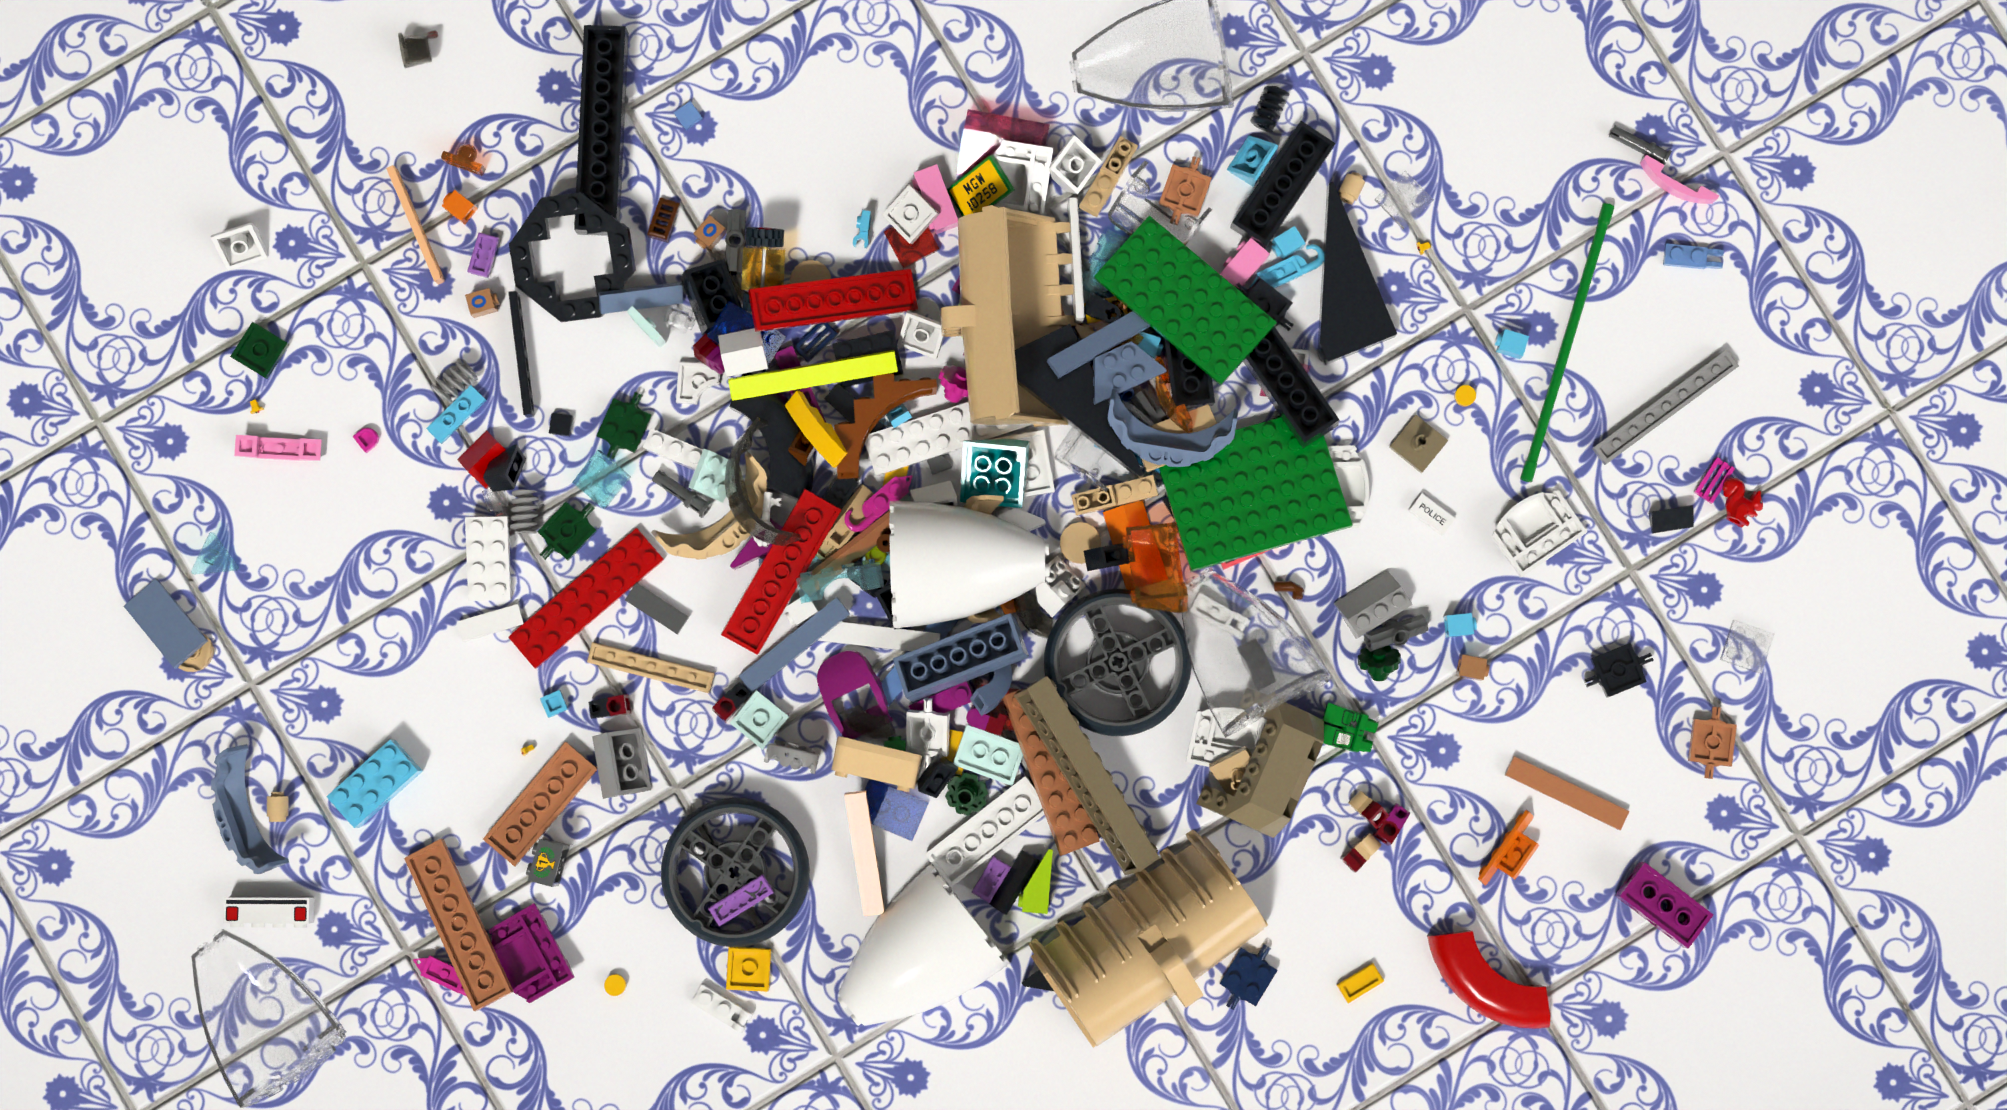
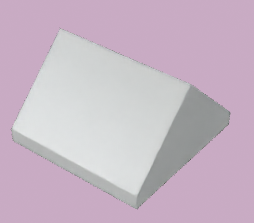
[211,223,267,271]
[897,310,945,359]
[718,328,768,377]

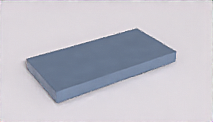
[124,578,208,669]

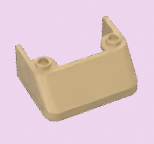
[831,736,923,792]

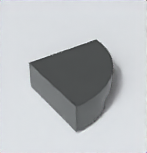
[927,455,952,475]

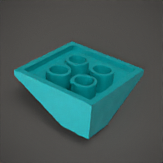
[960,439,1030,508]

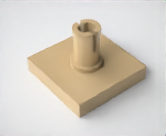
[1209,746,1252,796]

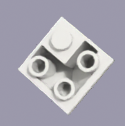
[1036,556,1086,617]

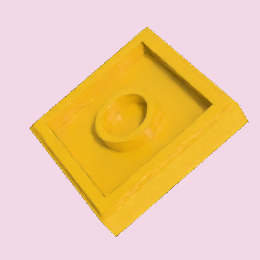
[726,947,771,992]

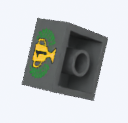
[526,839,570,887]

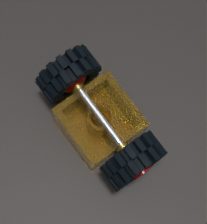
[741,227,786,311]

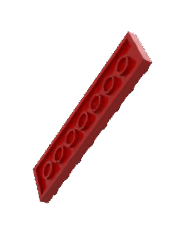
[748,269,918,332]
[721,488,842,655]
[508,528,664,669]

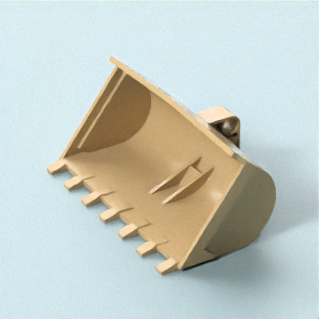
[940,205,1077,427]
[1028,830,1268,1048]

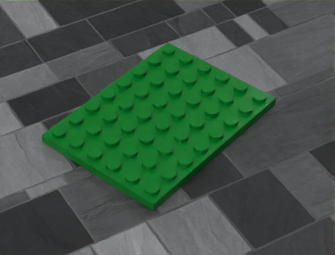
[1159,417,1353,572]

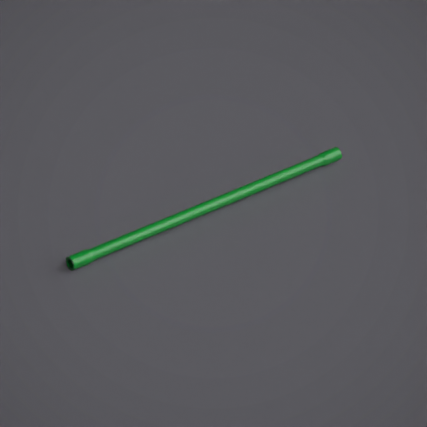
[1520,203,1615,483]

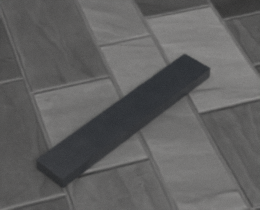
[508,291,535,418]

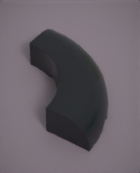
[729,373,814,500]

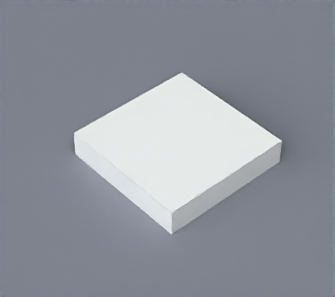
[882,185,940,244]

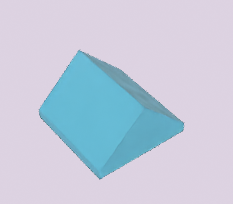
[1227,136,1278,187]

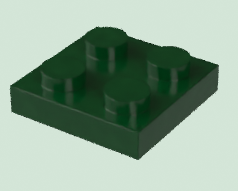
[230,321,289,379]

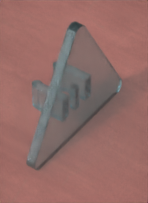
[191,532,239,575]

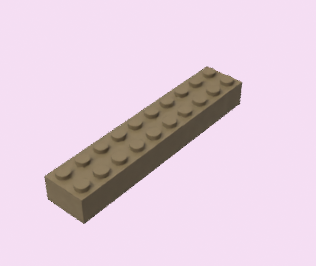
[1014,676,1160,875]

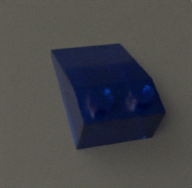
[707,301,786,372]
[865,779,929,841]

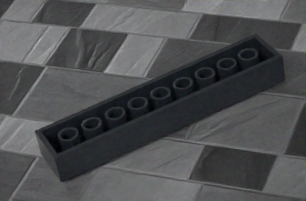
[574,25,629,236]

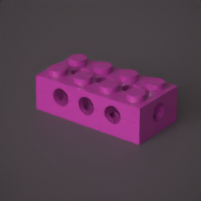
[1614,862,1714,949]

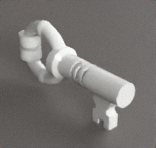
[752,492,783,547]

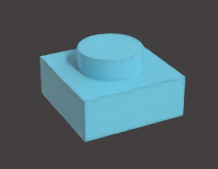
[886,404,912,428]
[540,690,569,718]

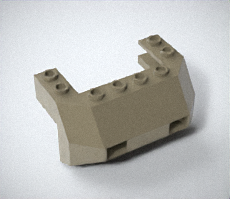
[1196,687,1324,838]

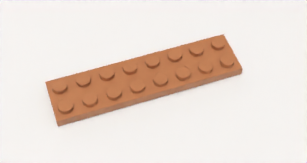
[1003,689,1100,856]
[404,839,514,1011]

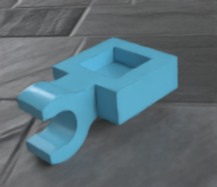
[853,210,871,249]

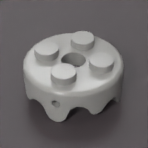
[764,740,819,774]

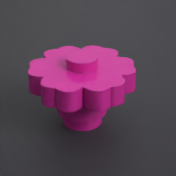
[938,365,968,403]

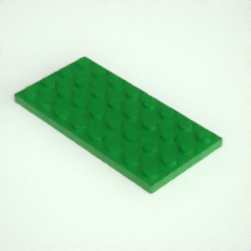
[1094,215,1277,385]

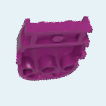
[817,650,893,740]

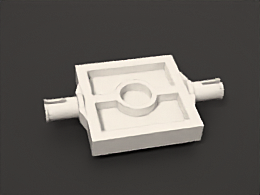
[906,698,950,769]

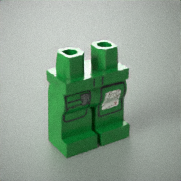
[1322,703,1378,753]

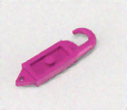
[844,475,913,532]
[413,955,467,997]

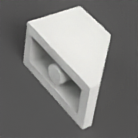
[997,507,1046,532]

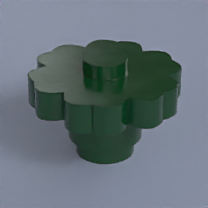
[1358,645,1401,681]
[945,772,989,815]

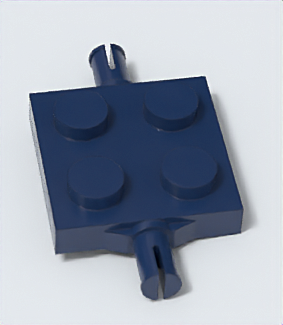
[1220,944,1278,1010]

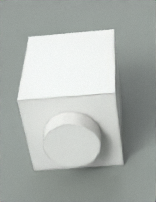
[785,594,818,626]

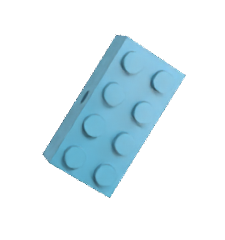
[326,739,423,828]

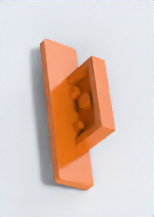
[1478,810,1539,886]

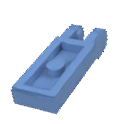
[1663,243,1724,269]

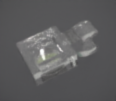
[482,489,509,516]

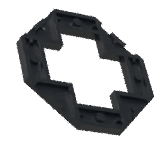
[509,192,636,322]

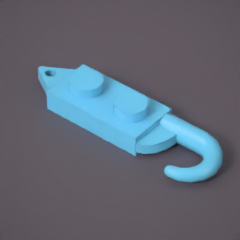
[1249,244,1324,289]

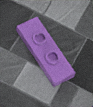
[708,874,774,926]

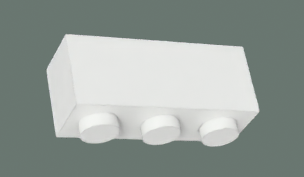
[643,428,703,471]

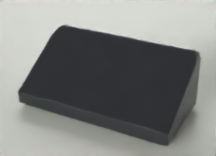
[1648,505,1694,534]
[917,753,958,798]

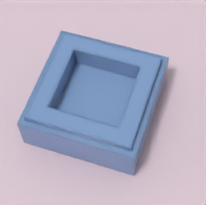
[674,101,703,131]

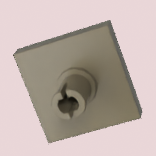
[1389,415,1449,474]

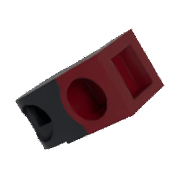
[712,682,752,723]
[588,694,632,719]

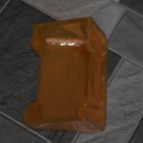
[1122,522,1188,613]

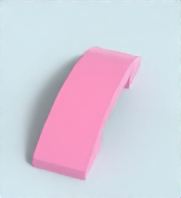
[1640,155,1719,204]
[234,435,322,461]

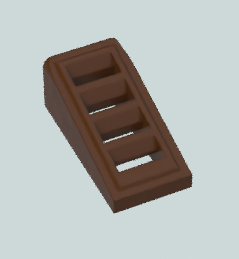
[647,198,680,243]

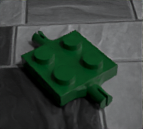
[596,392,652,460]
[537,502,597,561]

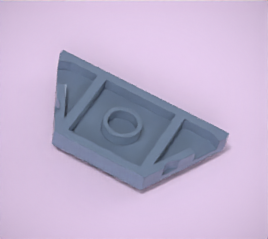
[1093,341,1167,405]

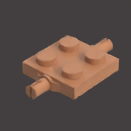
[1159,156,1212,225]
[1688,707,1737,779]

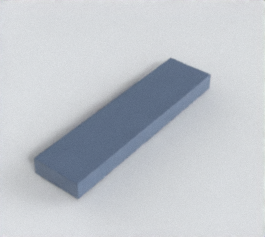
[599,282,683,314]

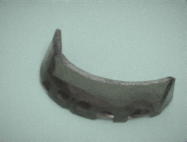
[725,417,802,546]

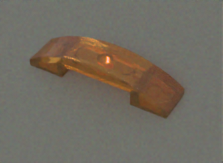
[1155,355,1192,433]

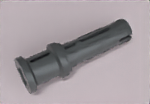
[1609,125,1672,165]
[652,470,712,518]

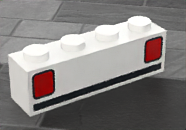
[223,897,314,928]

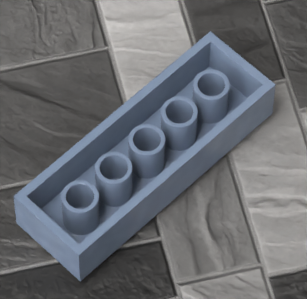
[893,613,1029,702]

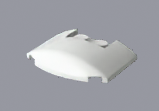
[994,140,1053,216]
[1327,445,1369,528]
[1492,491,1587,578]
[1186,707,1267,767]

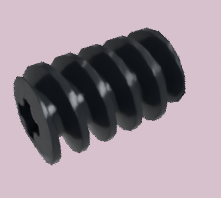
[1250,86,1290,132]

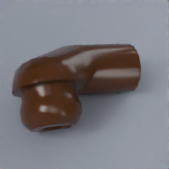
[1274,581,1304,600]

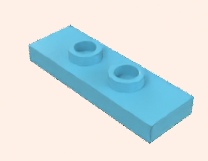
[426,385,487,444]

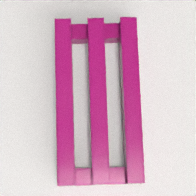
[1694,457,1735,504]

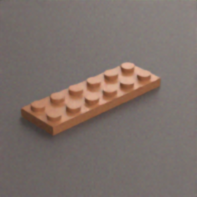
[483,742,598,867]

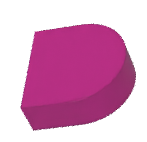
[352,428,379,453]

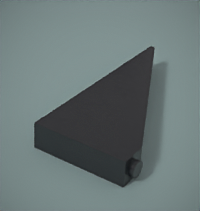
[1316,181,1397,365]
[1015,324,1144,479]

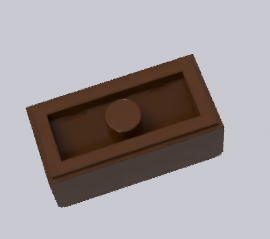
[788,430,816,466]

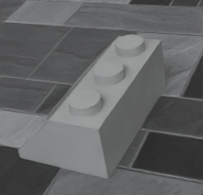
[1334,570,1413,639]
[592,728,651,799]

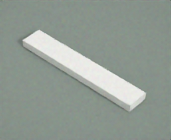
[1067,198,1084,324]
[818,622,941,652]

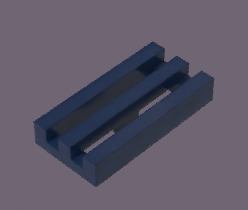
[793,323,838,363]

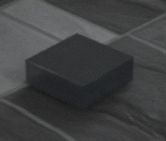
[549,413,573,437]

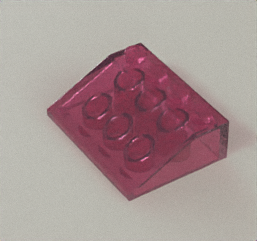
[957,109,1050,176]

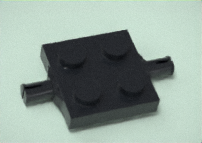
[1235,277,1294,331]
[1584,643,1654,698]

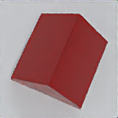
[457,430,506,489]

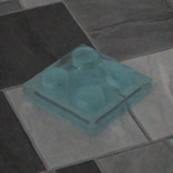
[572,450,631,509]

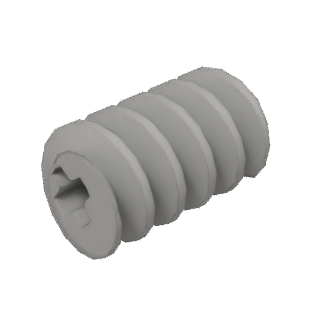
[430,358,478,402]
[510,490,539,534]

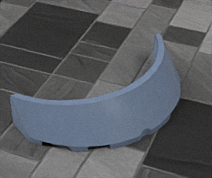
[1108,389,1238,467]
[211,744,289,874]

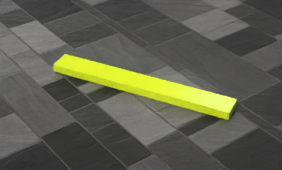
[728,350,898,401]

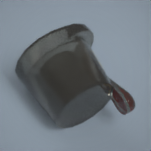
[398,30,438,68]

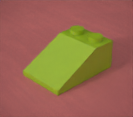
[1018,849,1053,914]

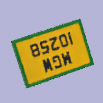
[947,155,1015,216]

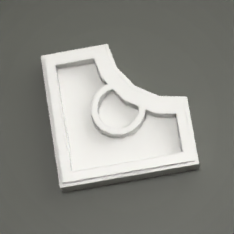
[676,361,720,405]

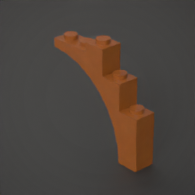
[834,373,937,479]

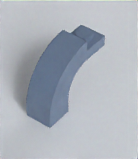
[970,665,1012,716]

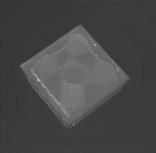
[1375,170,1434,229]
[1720,620,1775,674]

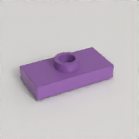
[467,232,500,278]
[972,856,1011,903]

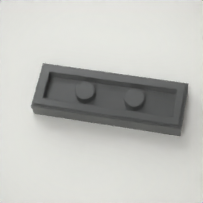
[625,583,689,635]

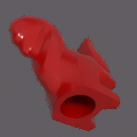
[1722,477,1763,528]

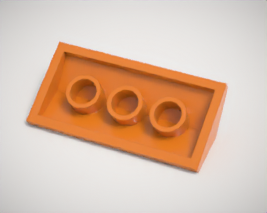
[1103,500,1167,590]

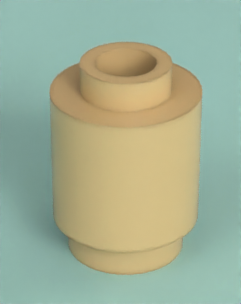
[1338,172,1365,205]
[267,792,289,822]

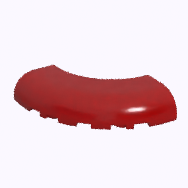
[1427,930,1550,1029]

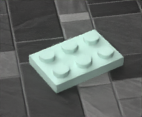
[953,725,1023,786]

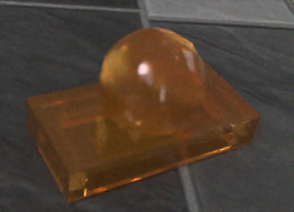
[441,144,486,176]

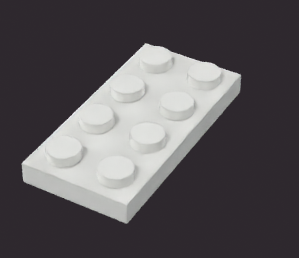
[465,516,512,601]

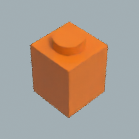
[442,190,478,225]

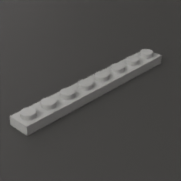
[1592,350,1739,465]

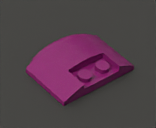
[489,903,575,1003]

